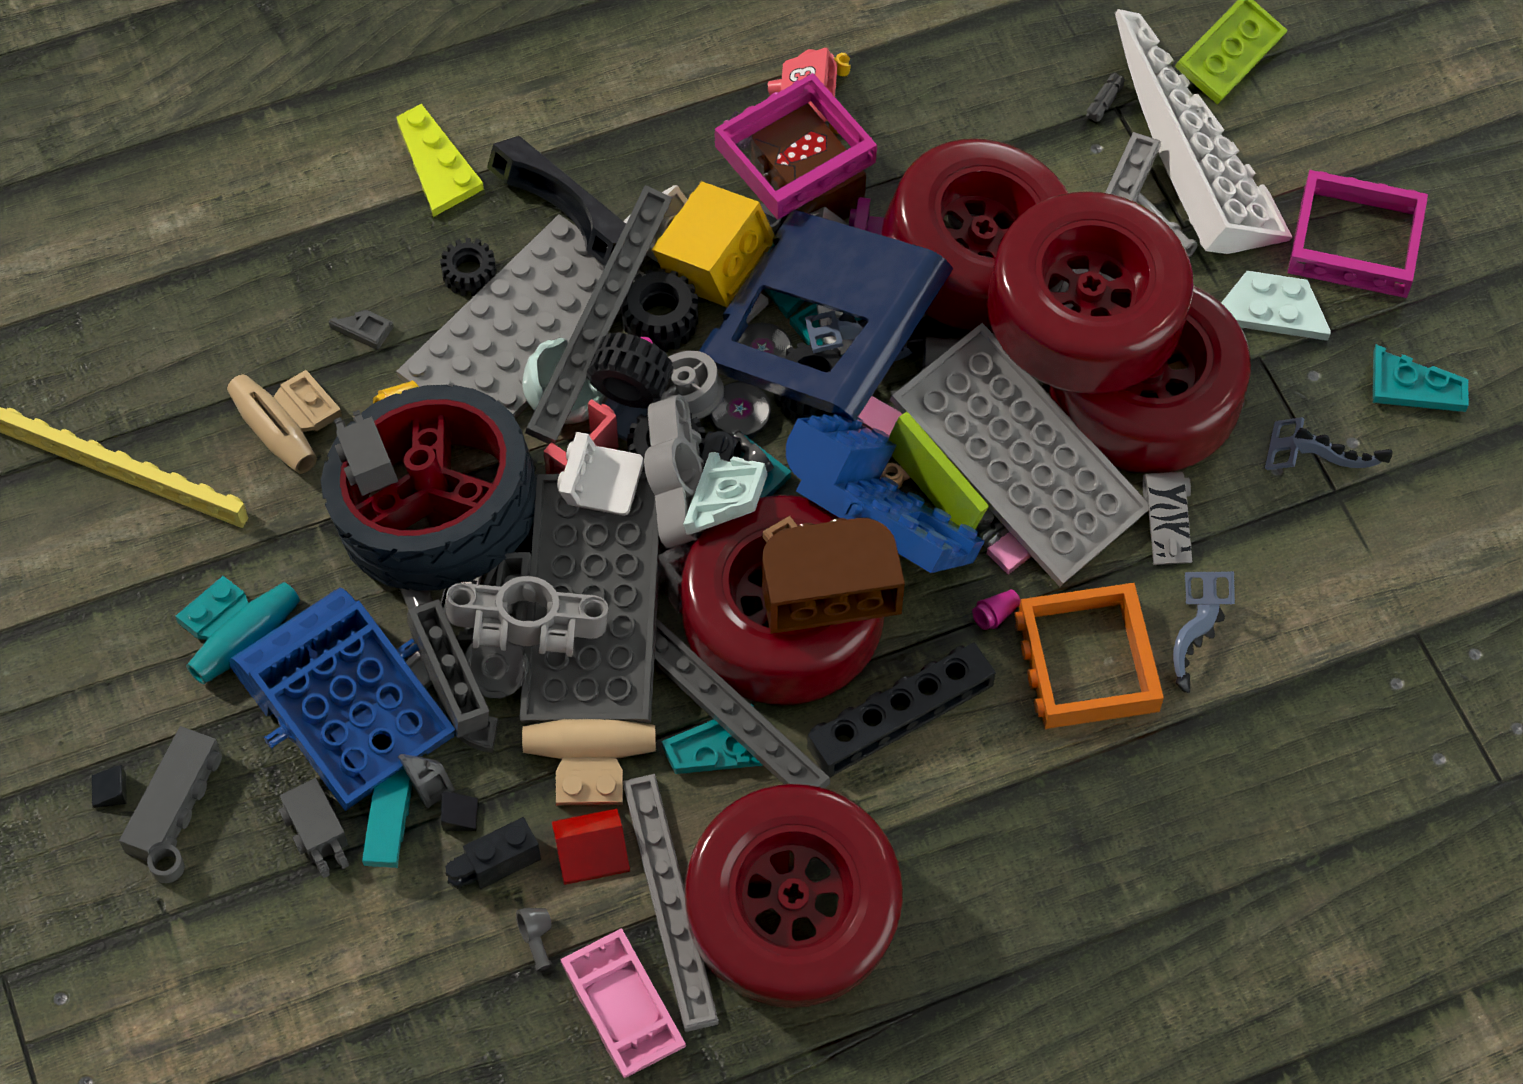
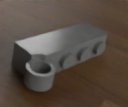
[407,599,489,738]
[119,726,222,883]

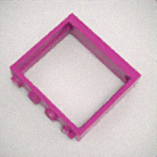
[715,73,877,220]
[1287,170,1428,298]

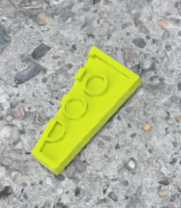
[396,104,484,217]

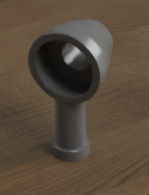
[729,428,774,473]
[516,907,552,971]

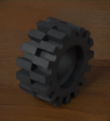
[440,238,497,296]

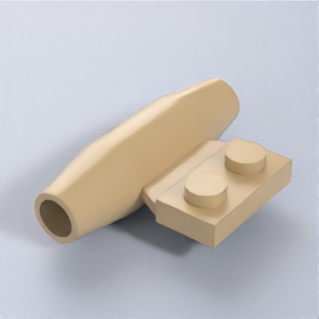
[227,370,342,474]
[522,719,656,806]

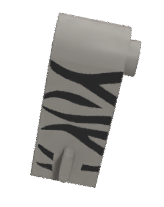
[1143,472,1192,565]

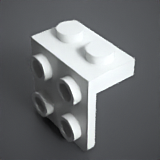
[557,432,644,516]

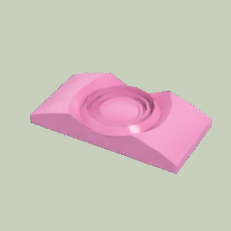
[560,928,686,1079]

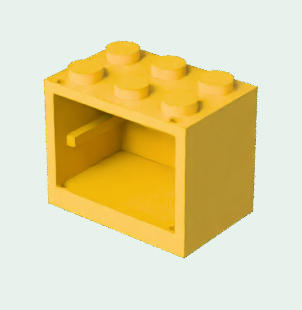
[652,181,775,307]

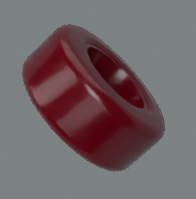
[881,139,1068,333]
[988,191,1194,394]
[1049,286,1251,473]
[681,495,884,705]
[685,784,903,1008]

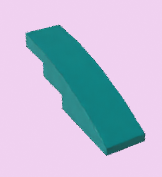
[362,768,412,868]

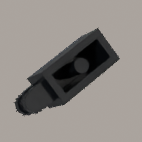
[445,817,541,889]

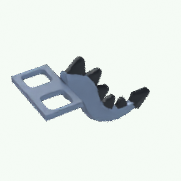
[805,310,925,361]
[1265,417,1393,470]
[1173,572,1235,693]

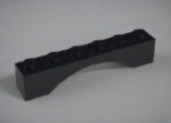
[487,136,626,266]

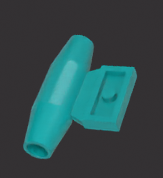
[175,576,300,685]

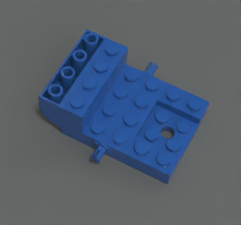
[786,414,985,573]
[229,587,456,811]

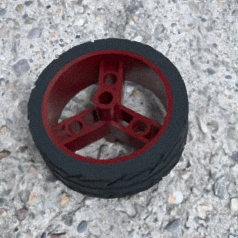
[321,384,537,591]

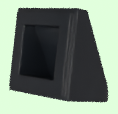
[92,765,127,808]
[441,792,478,831]

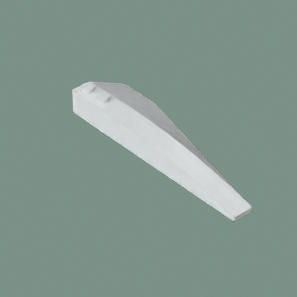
[1115,9,1292,254]

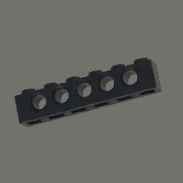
[807,642,996,778]

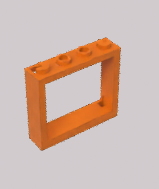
[1014,583,1164,729]

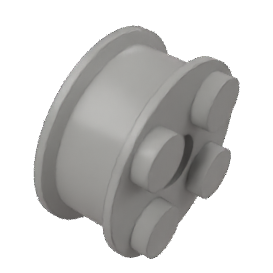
[661,351,724,419]

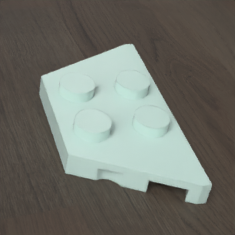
[1221,271,1331,341]
[683,452,768,535]

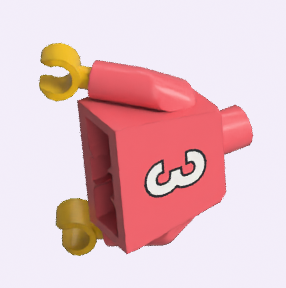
[768,48,851,134]

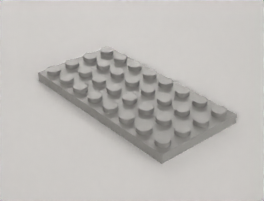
[396,215,646,419]
[890,323,1149,587]

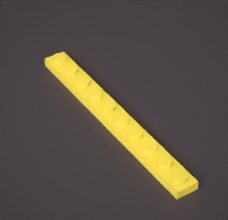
[0,407,248,528]

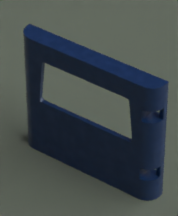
[699,210,953,421]

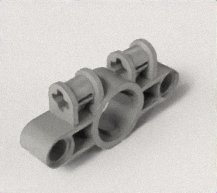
[644,394,704,548]
[446,576,608,657]

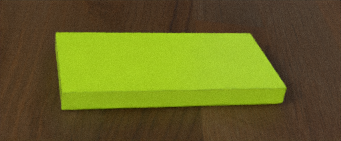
[1174,0,1288,105]
[888,412,989,529]

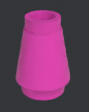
[972,589,1020,630]

